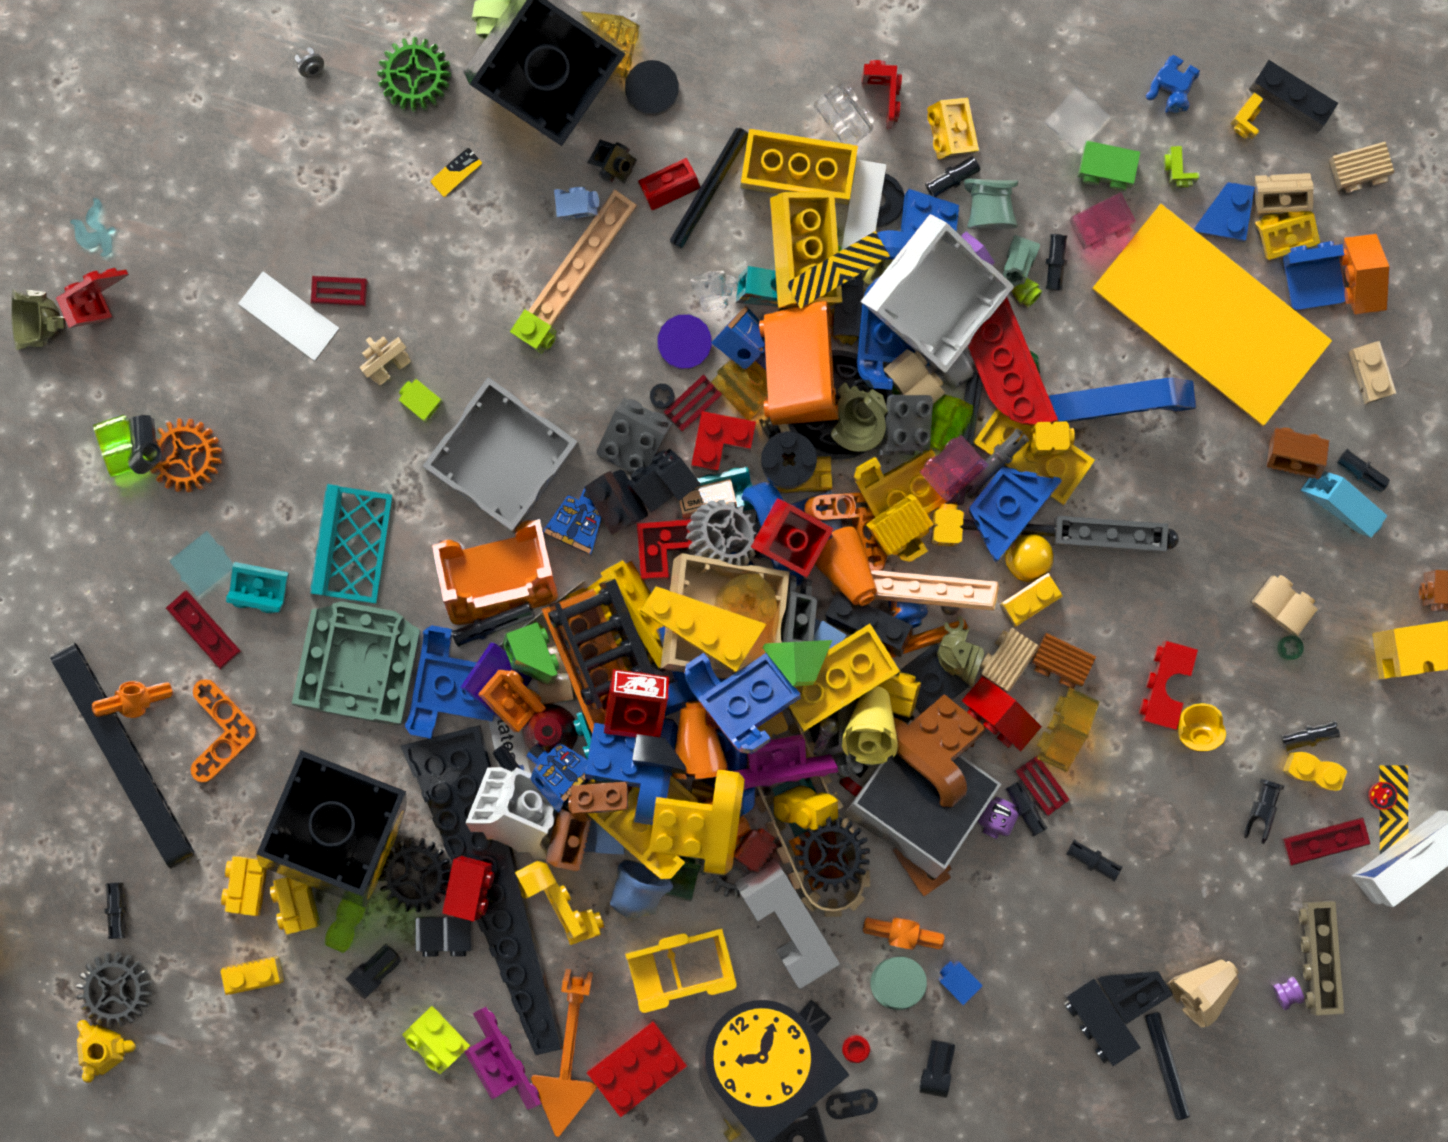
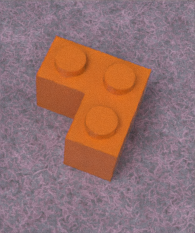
[1340,234,1389,314]

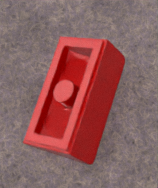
[638,157,701,210]

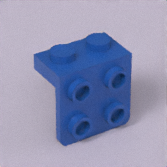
[1283,241,1345,311]

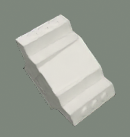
[466,768,569,860]

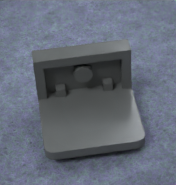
[872,395,933,455]
[596,397,673,473]

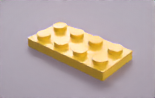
[974,409,1095,506]

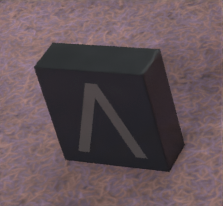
[799,999,832,1034]

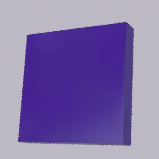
[460,642,532,720]

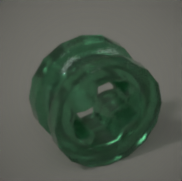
[1277,635,1304,660]

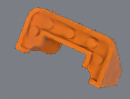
[759,301,839,425]
[432,519,558,625]

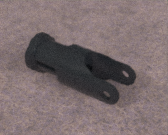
[1244,778,1285,844]

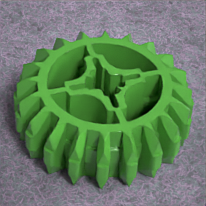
[377,37,452,112]

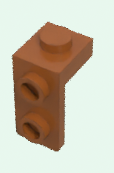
[568,782,628,822]

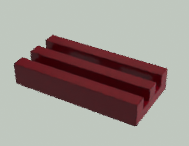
[310,276,368,307]
[663,374,722,432]
[1015,755,1070,816]

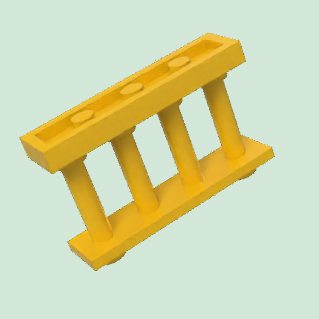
[565,561,664,671]

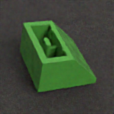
[503,622,560,685]

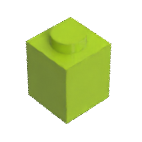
[398,379,443,423]

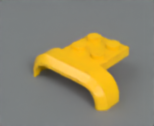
[854,448,951,562]
[649,769,745,875]
[587,776,698,879]
[515,861,585,939]

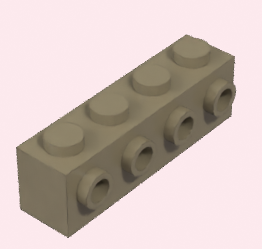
[1298,900,1344,1016]

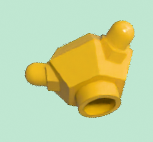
[76,1020,136,1083]

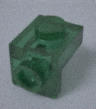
[665,856,701,902]

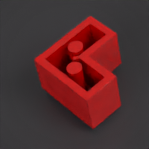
[691,411,756,473]
[637,519,692,580]
[961,676,1042,752]

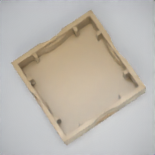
[660,553,790,679]

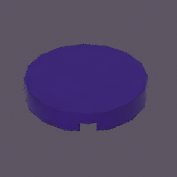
[658,314,712,369]

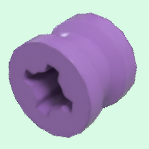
[1273,977,1305,1011]

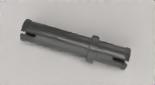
[966,429,1029,498]

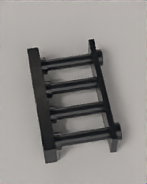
[548,579,655,709]

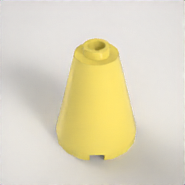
[841,686,898,765]

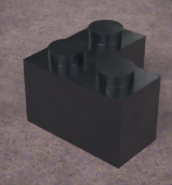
[627,449,701,513]

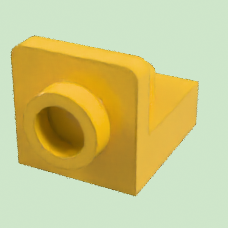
[1231,93,1263,139]
[564,908,605,945]

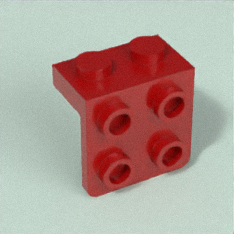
[861,60,902,129]
[56,268,129,328]

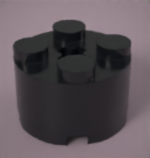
[761,431,817,489]

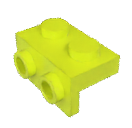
[402,1006,470,1074]

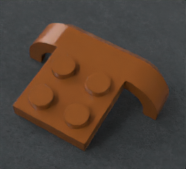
[894,694,986,807]

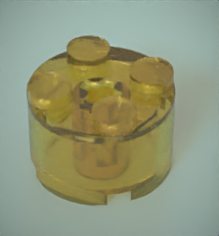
[714,574,777,624]

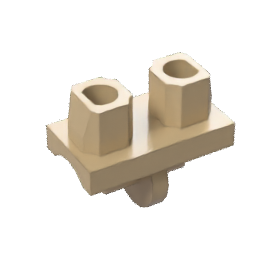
[359,336,411,386]

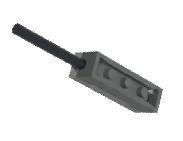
[960,516,1179,553]

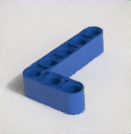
[1049,377,1196,423]

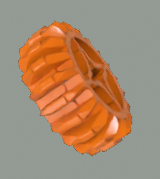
[147,418,222,493]

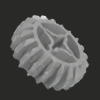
[685,499,758,566]

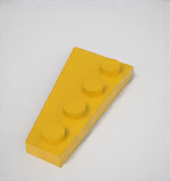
[640,586,766,672]

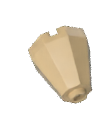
[1167,960,1239,1028]

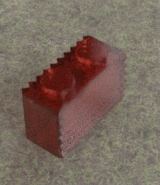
[734,828,776,872]

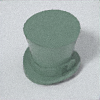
[964,179,1018,230]
[870,957,927,1010]

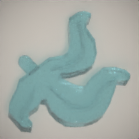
[70,198,115,257]

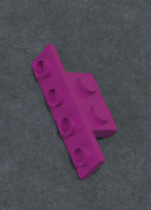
[733,734,838,791]
[464,1007,541,1110]

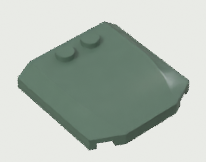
[292,601,420,725]

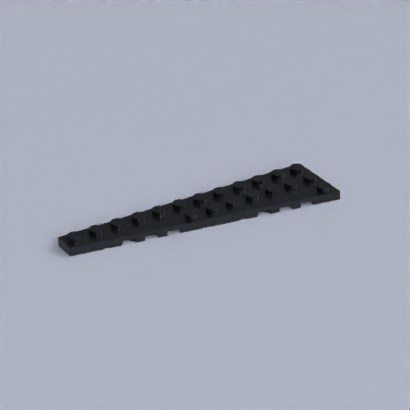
[400,725,563,1056]

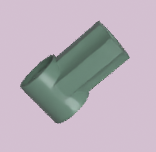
[1003,235,1040,287]

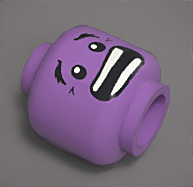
[978,796,1018,839]

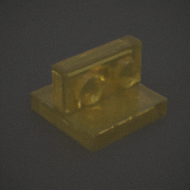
[711,359,768,420]

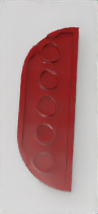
[967,296,1059,426]

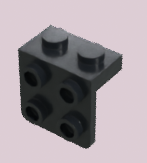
[584,469,648,535]

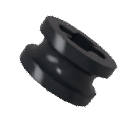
[650,383,674,409]
[759,417,782,439]

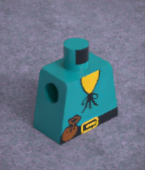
[736,266,778,307]

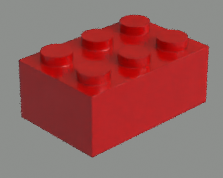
[587,1019,687,1118]

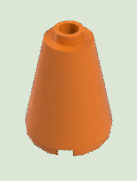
[814,526,877,606]
[672,701,728,779]

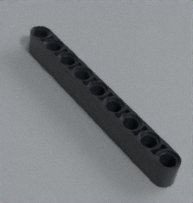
[50,642,195,869]

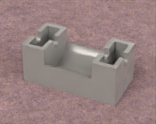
[735,858,840,989]

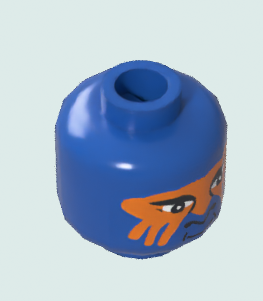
[888,601,928,628]

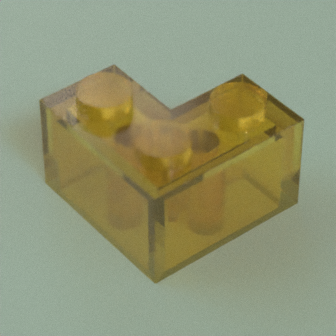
[1036,688,1100,772]

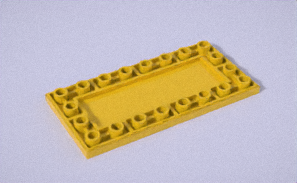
[1092,204,1332,426]

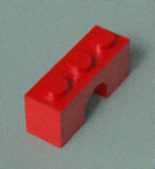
[1139,641,1198,730]

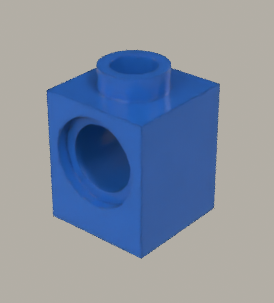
[938,960,983,1005]

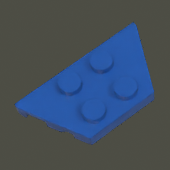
[968,467,1062,563]

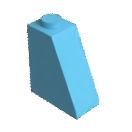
[1301,471,1387,538]

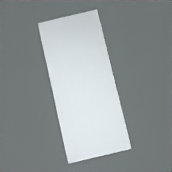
[238,271,339,361]

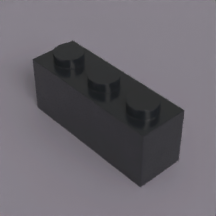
[1249,60,1339,132]
[825,591,913,657]
[1063,977,1141,1067]

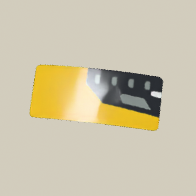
[430,148,482,197]

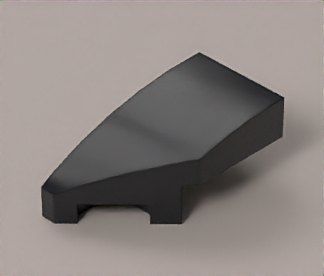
[633,735,687,774]

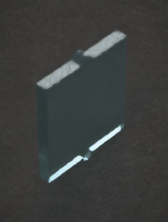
[169,531,233,596]

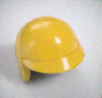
[1005,534,1054,582]
[1178,703,1226,752]

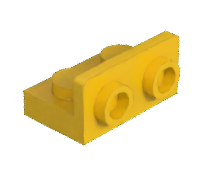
[927,98,979,160]
[1255,211,1320,260]

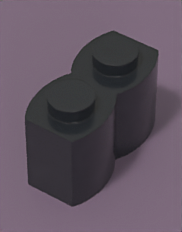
[416,917,473,957]

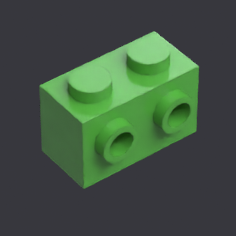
[1077,141,1140,191]

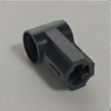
[128,415,162,474]
[345,943,402,999]
[919,1039,955,1098]

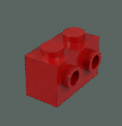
[442,856,494,921]

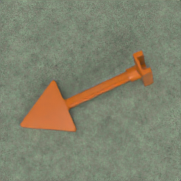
[531,969,597,1137]

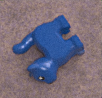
[1146,55,1200,113]

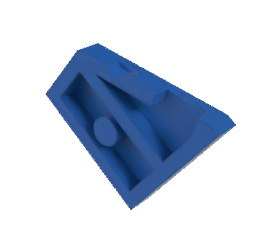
[1194,182,1255,242]

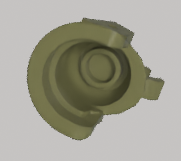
[11,289,66,350]
[831,383,888,452]
[938,616,984,688]

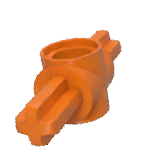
[92,681,173,718]
[863,917,945,950]

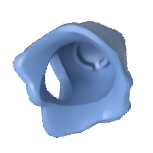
[610,860,673,919]

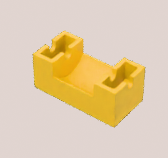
[1372,621,1448,679]
[788,624,900,731]

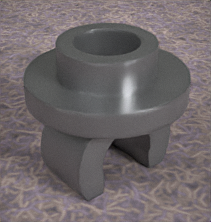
[295,47,324,78]

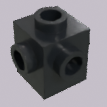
[587,139,637,184]

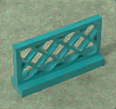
[310,484,392,604]

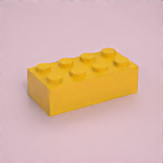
[740,129,858,205]
[770,192,842,308]

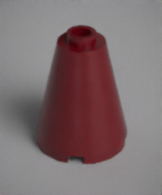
[523,704,578,753]

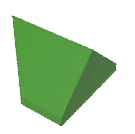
[762,640,832,686]

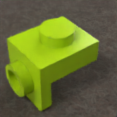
[1163,146,1200,188]
[510,309,557,354]

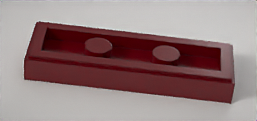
[166,590,242,670]
[1282,817,1371,866]

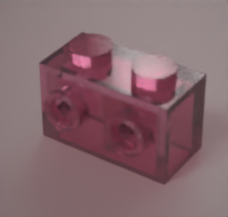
[1069,192,1136,250]
[920,435,989,502]

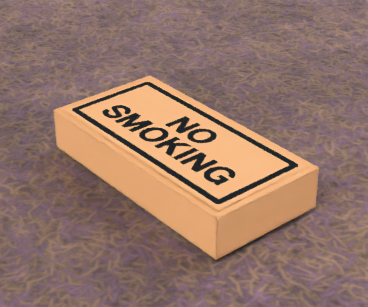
[679,479,737,519]

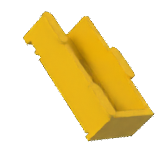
[625,927,737,1013]

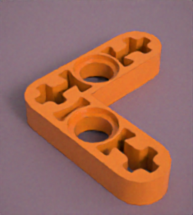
[805,492,885,571]
[190,679,257,782]

